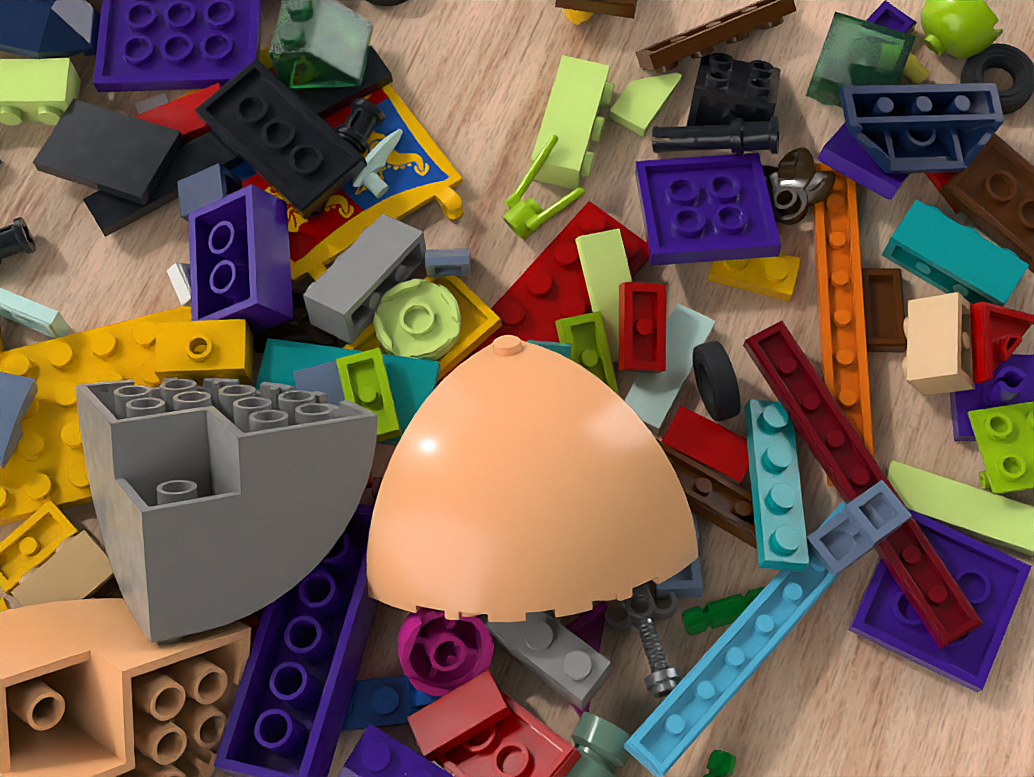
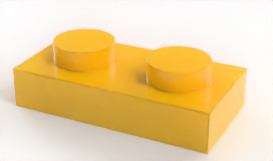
[707,253,801,302]
[0,499,80,597]

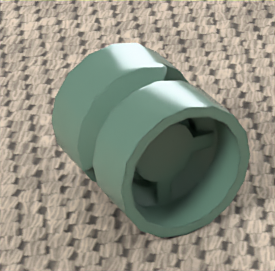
[565,712,631,777]

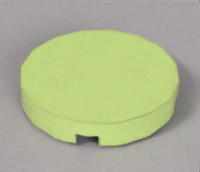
[373,279,462,361]

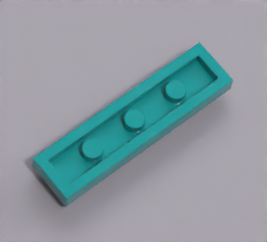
[744,399,809,572]

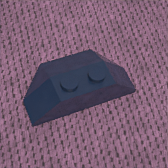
[0,0,101,59]
[839,83,1004,174]

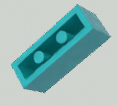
[882,199,1029,307]

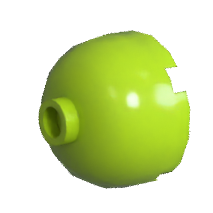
[920,0,1003,59]

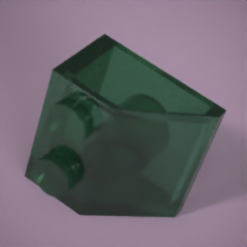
[269,0,373,88]
[806,11,916,108]

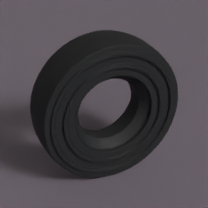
[960,43,1034,115]
[692,341,741,421]

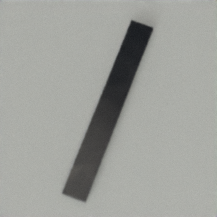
[83,45,393,237]

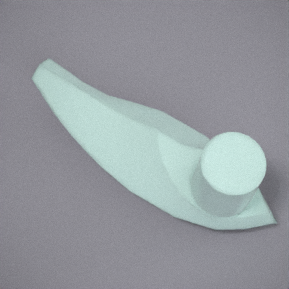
[352,129,403,198]

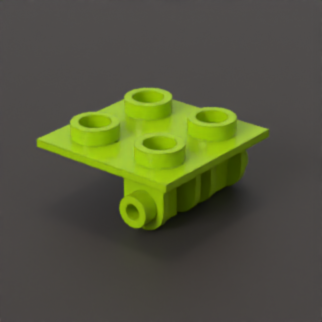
[968,401,1034,495]

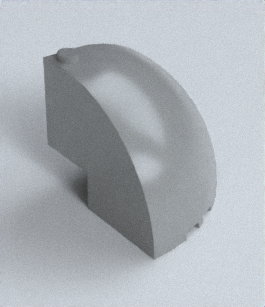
[75,378,378,643]

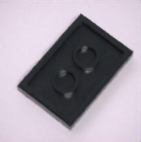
[33,98,184,205]

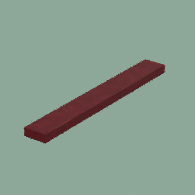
[743,321,983,649]

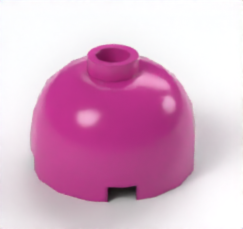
[397,607,494,696]

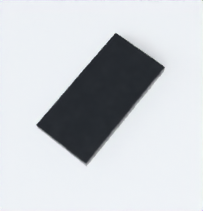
[194,58,367,219]

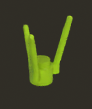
[502,135,585,241]

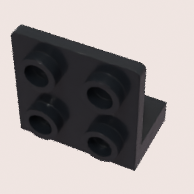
[686,52,781,126]

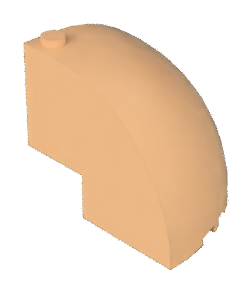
[366,335,699,622]
[0,598,251,777]

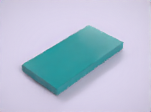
[255,338,441,446]

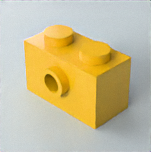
[154,319,253,386]

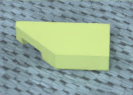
[609,72,683,137]

